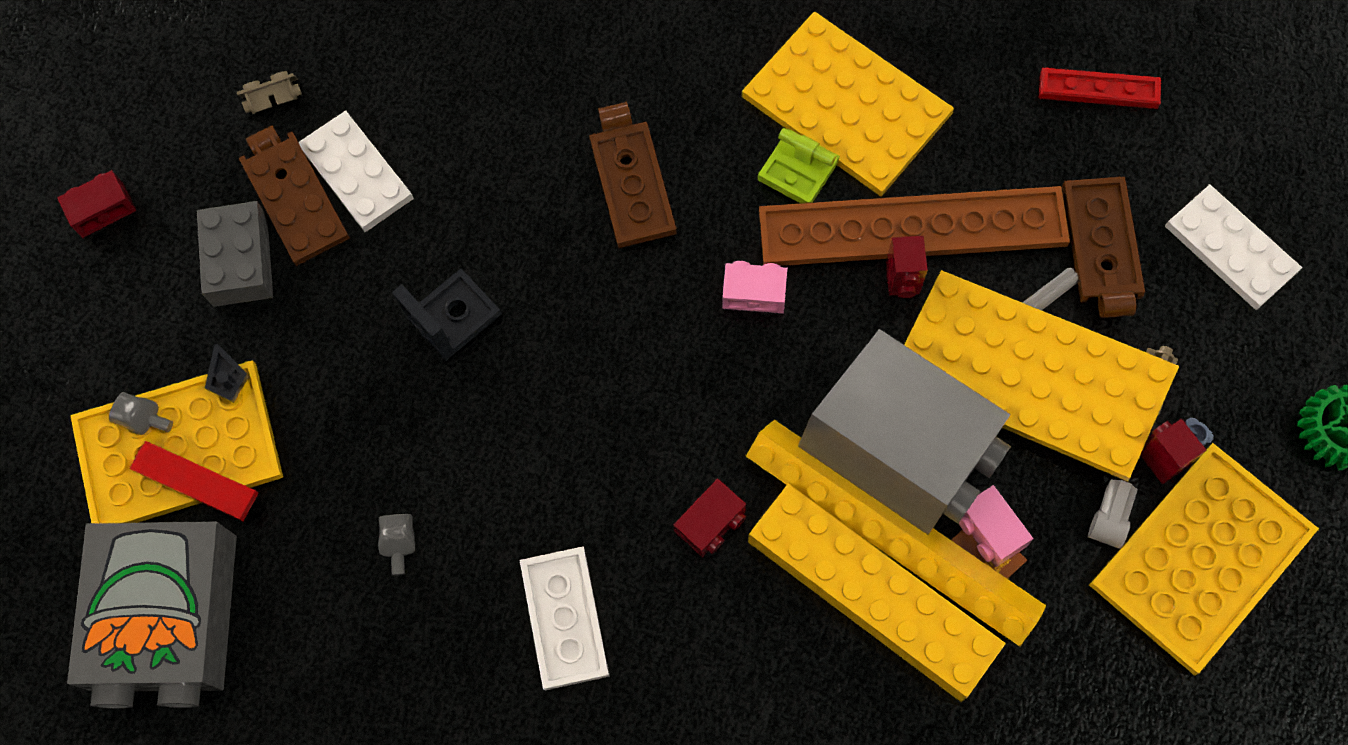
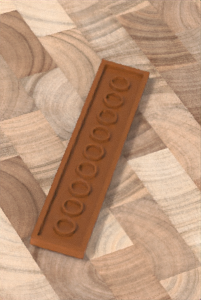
[759,186,1070,266]

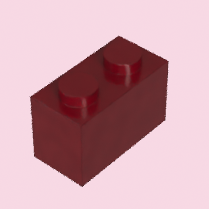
[57,170,137,238]
[886,236,928,298]
[1140,419,1207,484]
[673,478,746,557]

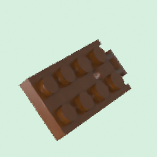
[589,102,677,248]
[239,125,350,266]
[1062,177,1145,318]

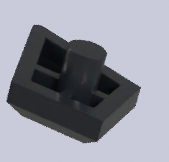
[205,344,249,403]

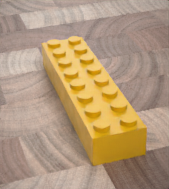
[748,484,1006,702]

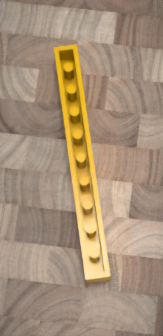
[746,420,1046,646]

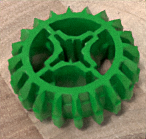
[1297,385,1348,471]

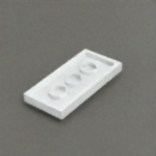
[299,111,414,232]
[1165,185,1302,310]
[520,547,609,690]

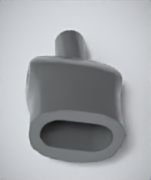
[109,392,173,435]
[378,514,415,576]

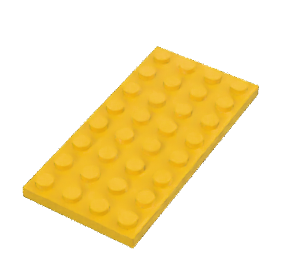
[904,270,1179,481]

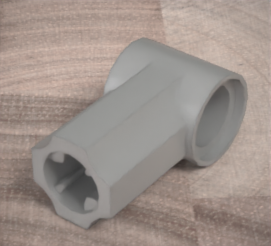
[1088,479,1138,549]

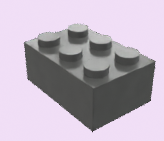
[197,201,273,307]

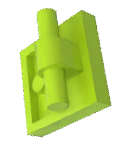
[758,128,840,204]

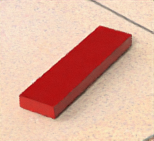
[1039,68,1161,109]
[129,441,258,521]

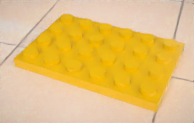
[742,11,954,196]
[70,360,283,523]
[1089,443,1319,676]

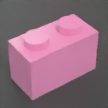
[723,261,787,313]
[959,485,1033,567]

